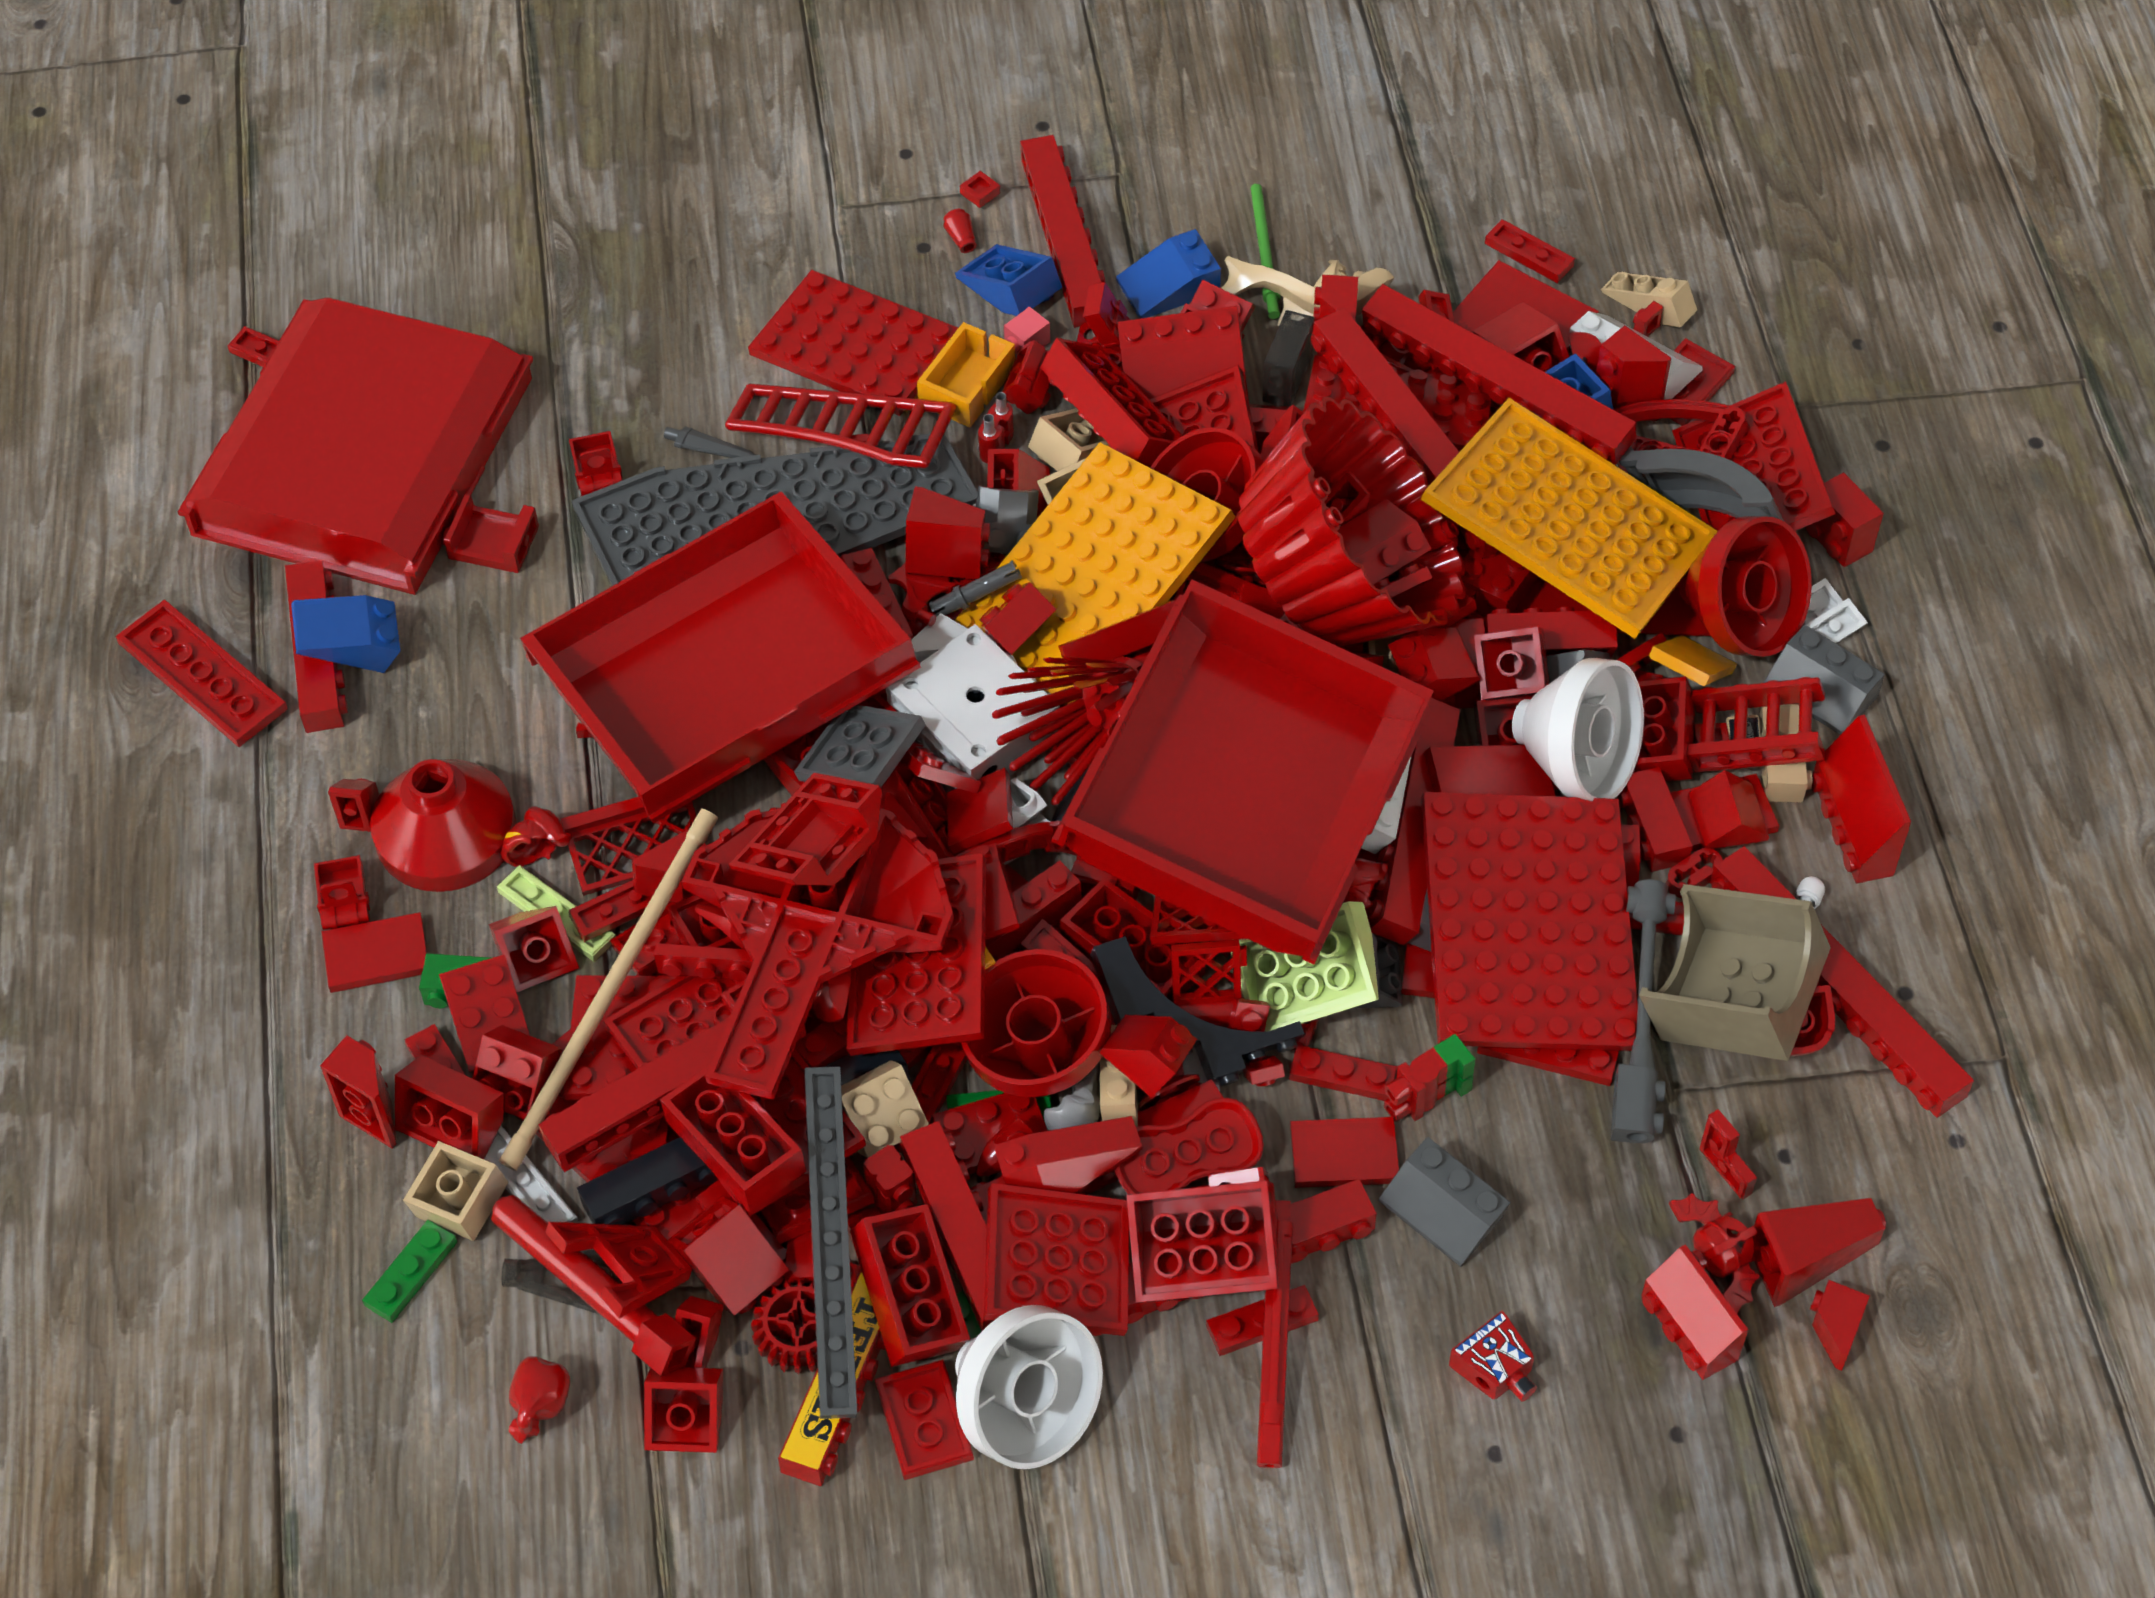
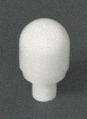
[1795,876,1825,909]

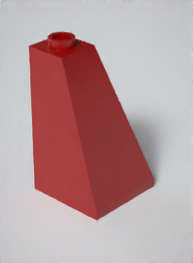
[1753,1198,1886,1307]

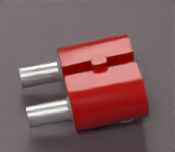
[977,392,1014,463]

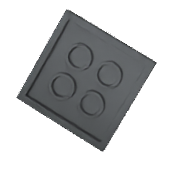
[794,705,926,788]

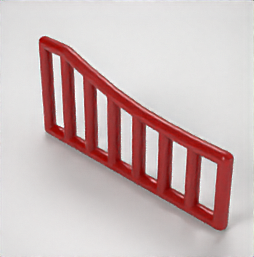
[725,383,956,468]

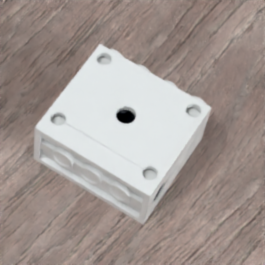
[887,624,1060,789]

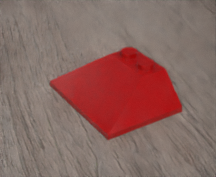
[729,773,882,886]

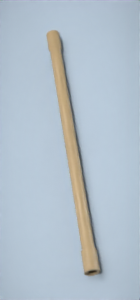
[499,809,718,1171]

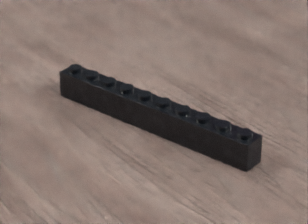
[577,1050,910,1225]

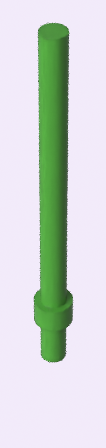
[1250,184,1281,319]

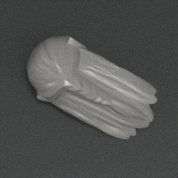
[1044,1061,1101,1131]

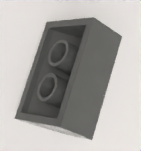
[1764,625,1885,735]
[1378,1137,1511,1267]

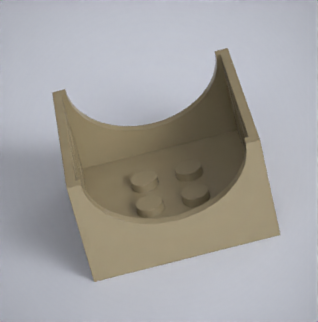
[1639,884,1831,1061]

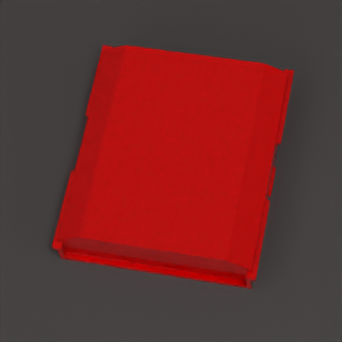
[177,298,533,595]
[520,491,921,824]
[1051,579,1434,965]

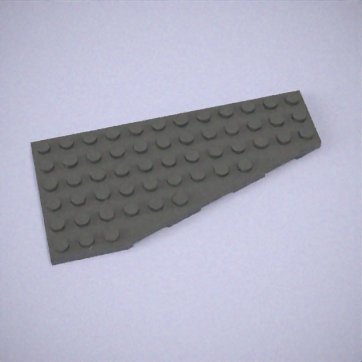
[571,434,978,587]

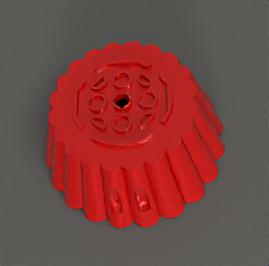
[1238,396,1466,647]

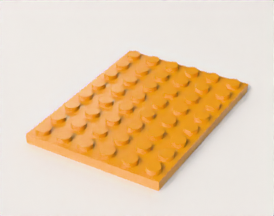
[1420,398,1718,639]
[954,442,1236,705]

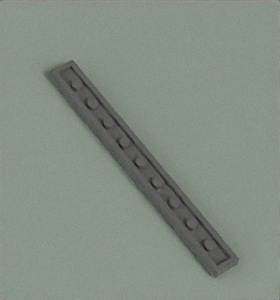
[804,1067,857,1419]

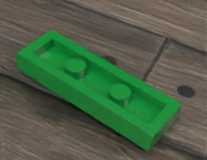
[362,1220,457,1323]

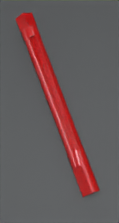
[1257,1200,1293,1468]

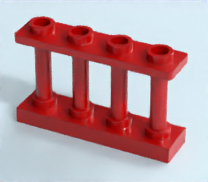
[1687,677,1825,772]

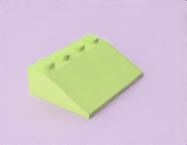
[1231,901,1379,1032]

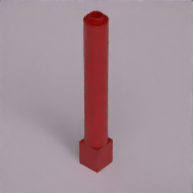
[491,1195,696,1376]

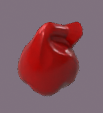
[509,1356,570,1444]

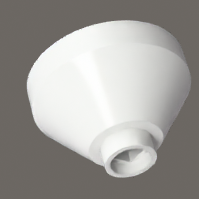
[1512,658,1644,801]
[955,1305,1103,1469]

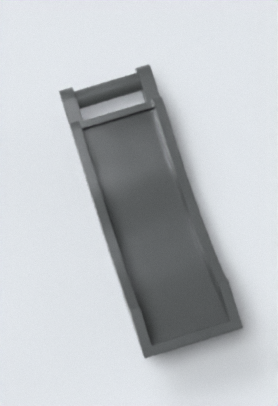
[1619,447,1784,521]

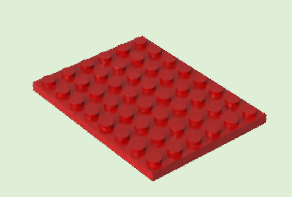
[1421,792,1638,1051]

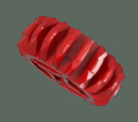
[751,1278,817,1375]

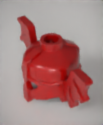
[1669,1193,1760,1313]

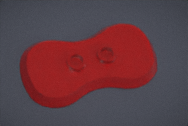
[1114,1098,1264,1195]

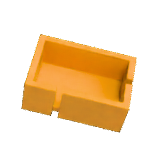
[917,322,1015,428]

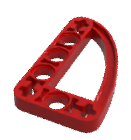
[1614,399,1748,460]

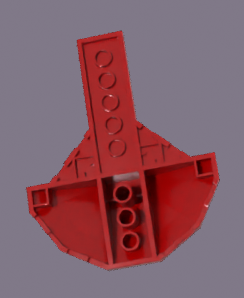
[681,803,954,1100]

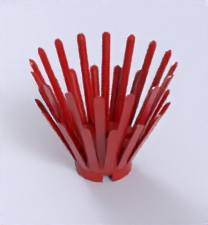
[992,656,1142,805]

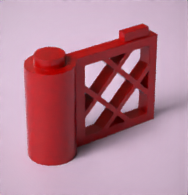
[1171,939,1247,1028]

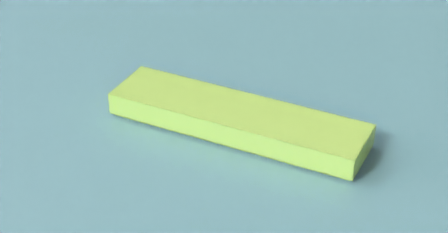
[497,865,616,962]

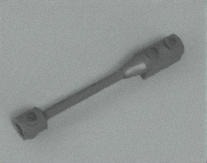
[1611,879,1676,1143]

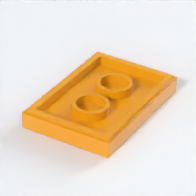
[1649,635,1737,686]

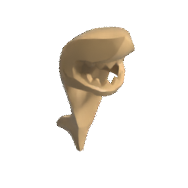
[1221,256,1394,328]

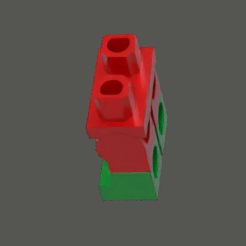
[1384,1034,1475,1122]

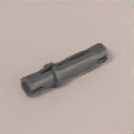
[929,560,1022,617]

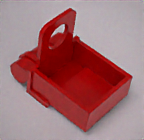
[1077,282,1130,353]
[569,431,623,496]
[314,855,371,930]

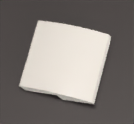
[1802,578,1868,643]

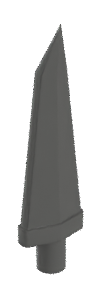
[664,426,754,458]

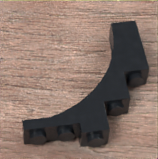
[1090,936,1305,1087]

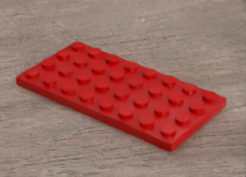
[603,975,866,1217]

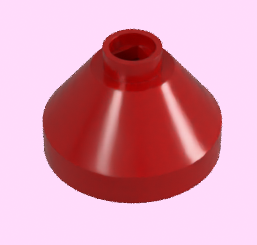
[1150,427,1264,562]
[1679,516,1812,657]
[370,759,517,892]
[961,949,1111,1097]

